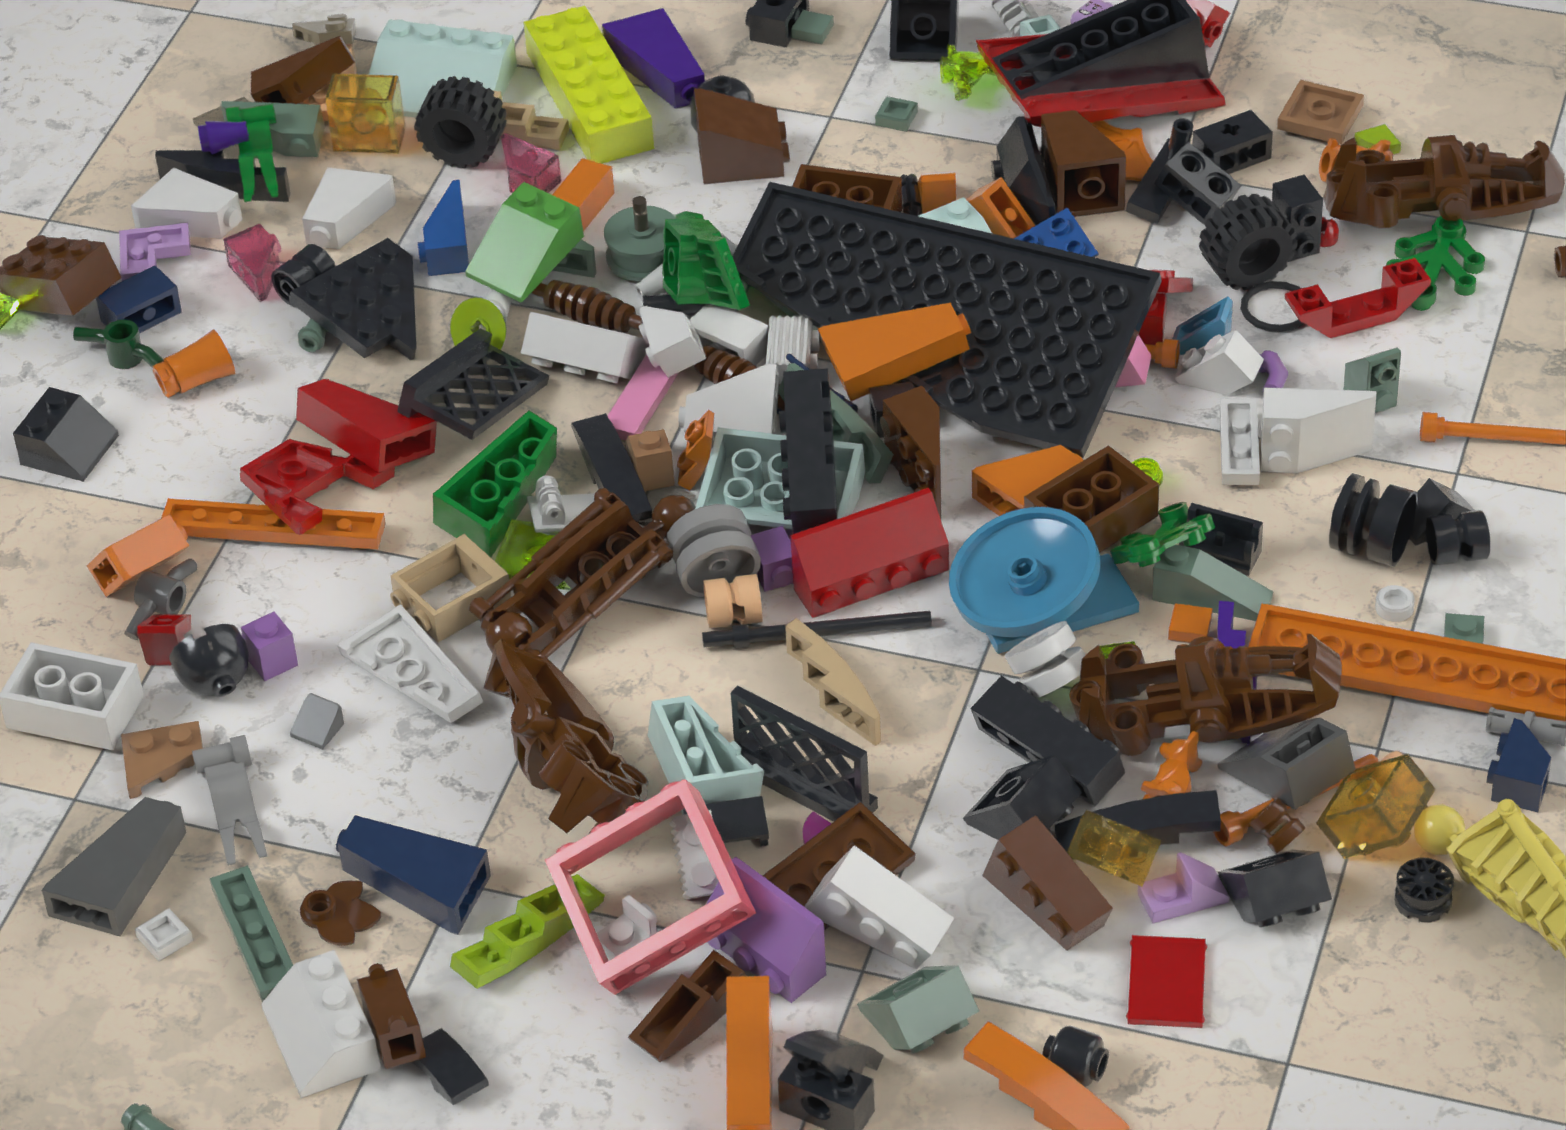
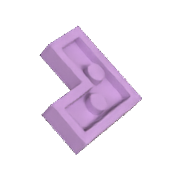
[119,223,191,281]

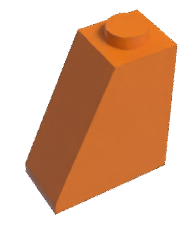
[972,445,1084,516]
[86,514,189,597]

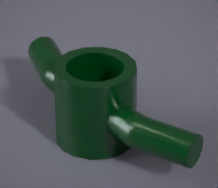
[73,320,164,369]

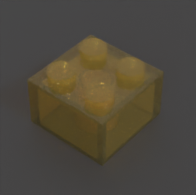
[325,74,406,154]
[1316,754,1436,859]

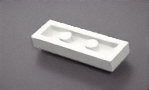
[1220,398,1260,485]

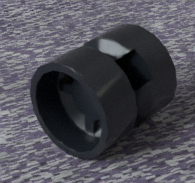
[271,244,336,308]
[1426,510,1490,565]

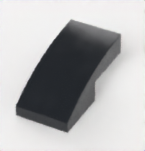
[412,1028,489,1105]

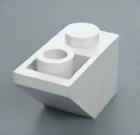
[639,306,706,377]
[1174,329,1264,395]

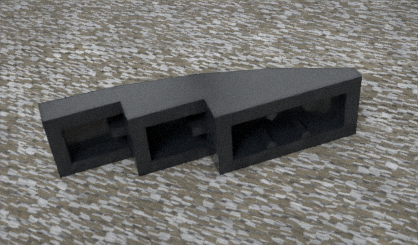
[155,150,291,202]
[571,413,652,522]
[1054,790,1221,860]
[783,1030,884,1082]

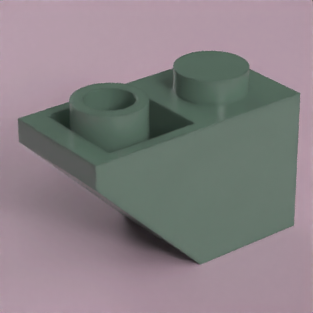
[1343,347,1401,413]

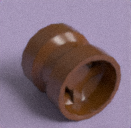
[1248,797,1306,854]

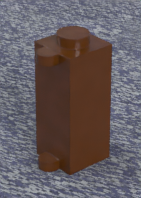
[357,963,426,1069]

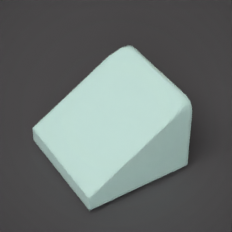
[1020,15,1060,36]

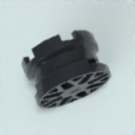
[1394,858,1454,923]

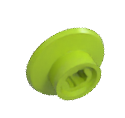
[450,297,506,350]

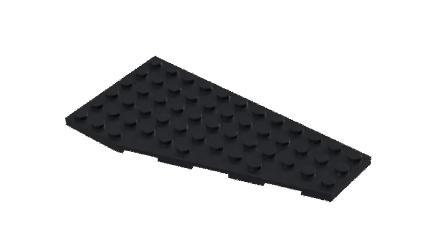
[732,181,1162,458]

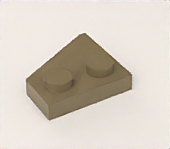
[292,14,356,45]

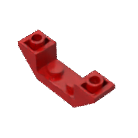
[1284,258,1431,338]

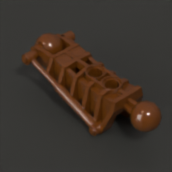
[469,488,696,658]

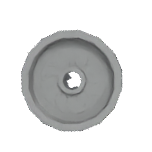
[667,504,761,597]

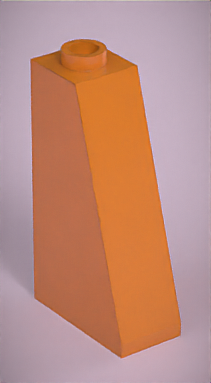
[818,303,971,402]
[726,976,773,1130]

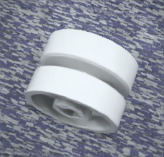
[1005,621,1085,698]

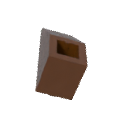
[251,36,355,104]

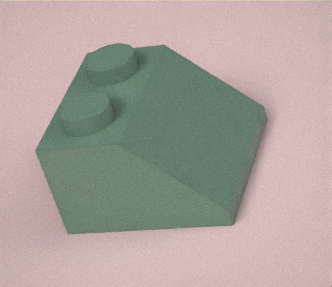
[857,966,979,1053]

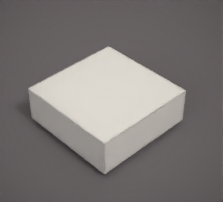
[135,908,193,961]

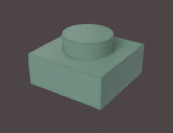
[1444,613,1485,644]

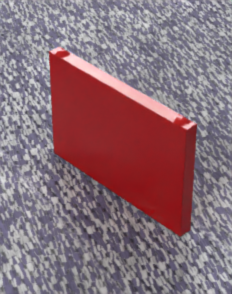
[1126,935,1207,1028]

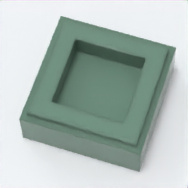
[791,10,834,44]
[875,96,918,132]

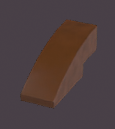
[628,950,747,1062]

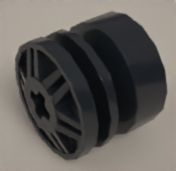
[1329,473,1418,567]

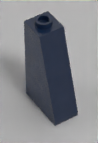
[336,815,491,935]

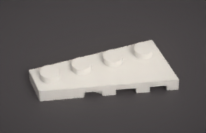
[337,604,483,723]

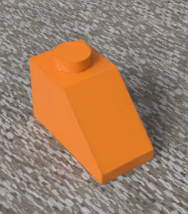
[966,177,1036,239]

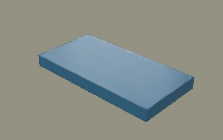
[986,553,1139,654]

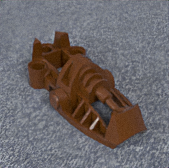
[1323,135,1565,228]
[1069,634,1342,756]
[483,639,649,834]

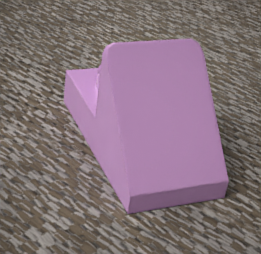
[1138,852,1229,923]

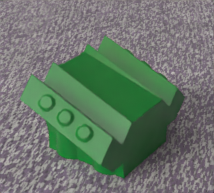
[662,211,750,310]

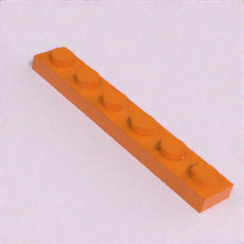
[161,498,386,550]

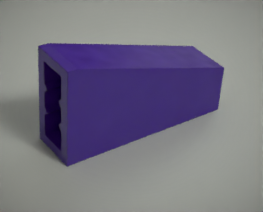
[602,8,705,109]

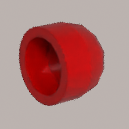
[1320,217,1339,247]

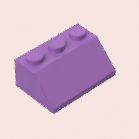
[706,857,826,1003]

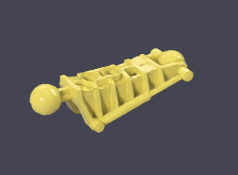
[1414,799,1566,959]

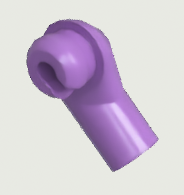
[1258,350,1288,392]

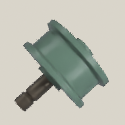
[604,196,676,282]

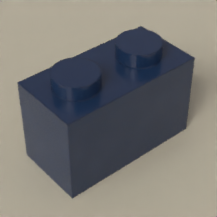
[96,265,182,334]

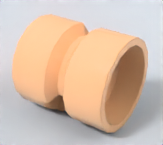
[703,574,763,629]

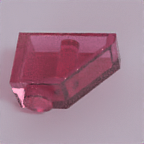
[501,133,561,193]
[223,223,281,302]

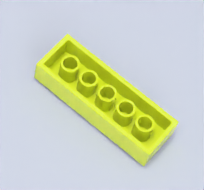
[523,6,654,163]

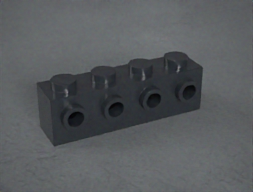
[970,675,1126,807]

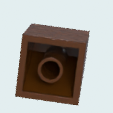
[694,88,790,184]
[1041,110,1126,217]

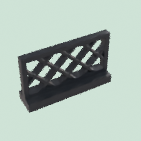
[397,328,550,440]
[730,685,878,822]

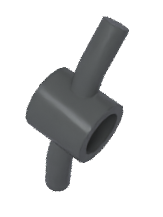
[124,559,197,640]

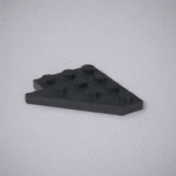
[289,238,416,360]

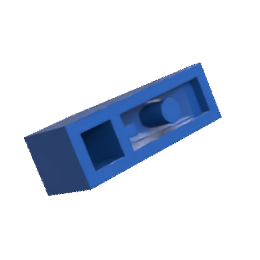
[417,180,469,276]

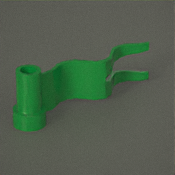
[226,103,278,203]

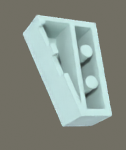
[648,696,764,815]

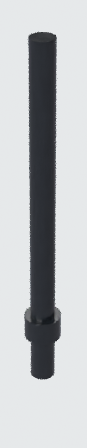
[702,611,932,648]

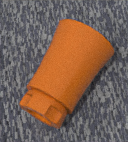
[152,329,235,398]

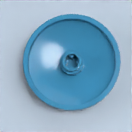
[949,507,1101,637]

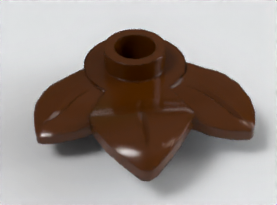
[300,880,381,946]

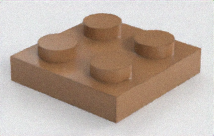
[1277,79,1364,145]

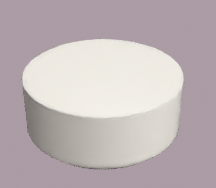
[1375,585,1415,622]

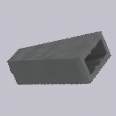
[42,797,187,937]

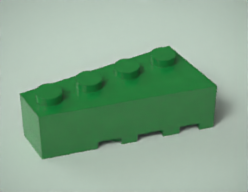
[433,410,557,558]

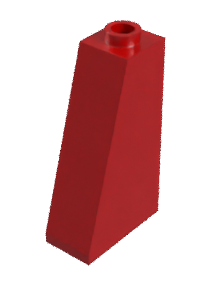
[296,379,437,473]

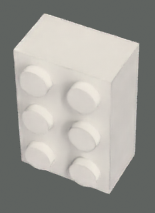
[0,642,144,750]

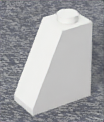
[302,167,396,249]
[131,168,242,239]
[678,364,780,441]

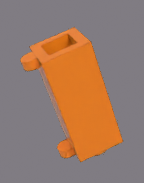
[552,158,615,232]

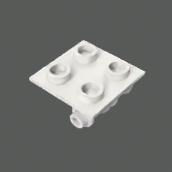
[991,0,1039,37]
[527,475,595,535]

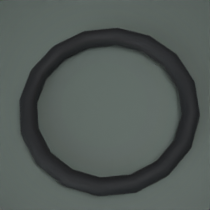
[1240,281,1305,332]

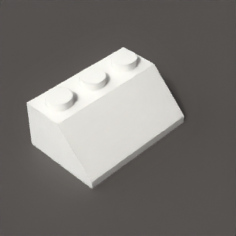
[521,312,650,383]
[261,950,381,1098]

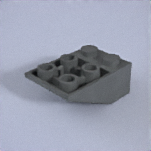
[1217,718,1356,810]

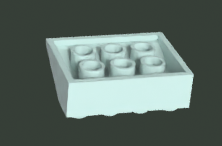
[361,19,517,118]
[695,427,865,529]

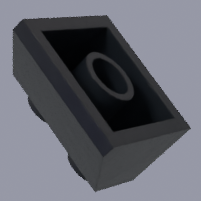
[889,0,959,61]
[13,387,119,482]
[962,755,1083,840]
[1218,849,1332,927]

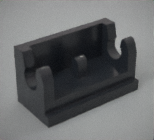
[1179,503,1263,576]
[683,796,769,846]

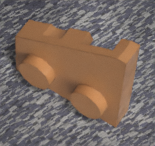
[121,721,203,799]

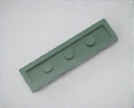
[210,865,293,1002]

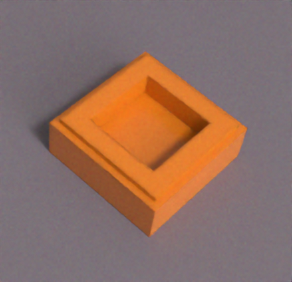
[1168,603,1213,643]

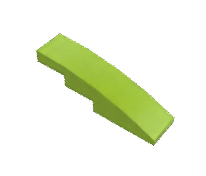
[450,874,605,989]

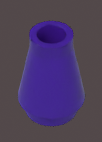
[198,121,249,154]

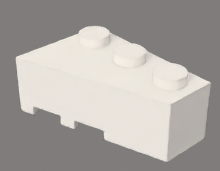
[805,846,954,969]

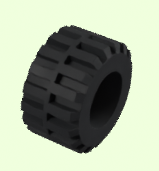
[414,76,507,168]
[1199,194,1297,290]

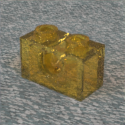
[1067,810,1162,887]

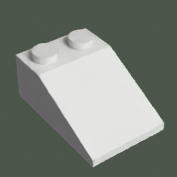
[1260,388,1376,473]

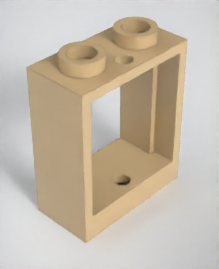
[390,534,511,643]

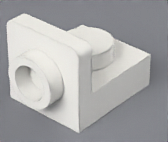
[597,895,657,960]

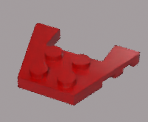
[240,439,395,535]

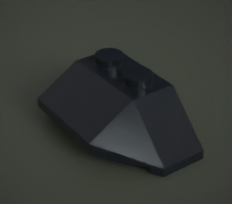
[991,116,1055,225]

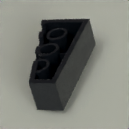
[779,368,838,534]

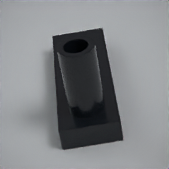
[1126,118,1194,224]

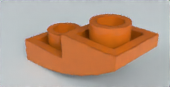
[677,410,715,491]

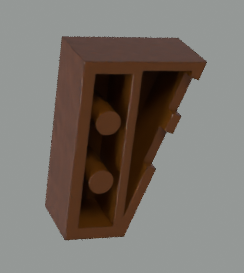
[982,815,1113,950]

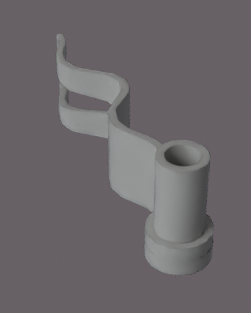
[192,735,267,866]

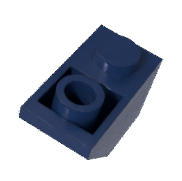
[1486,718,1552,813]

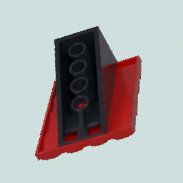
[976,0,1226,127]

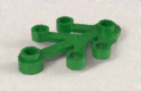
[1386,216,1485,311]
[1110,502,1215,567]

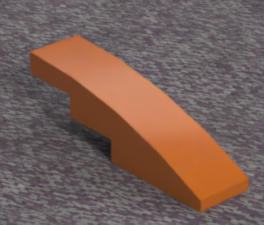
[964,1021,1130,1130]

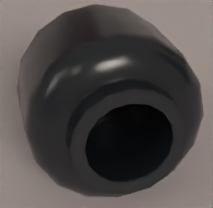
[1042,1026,1109,1087]

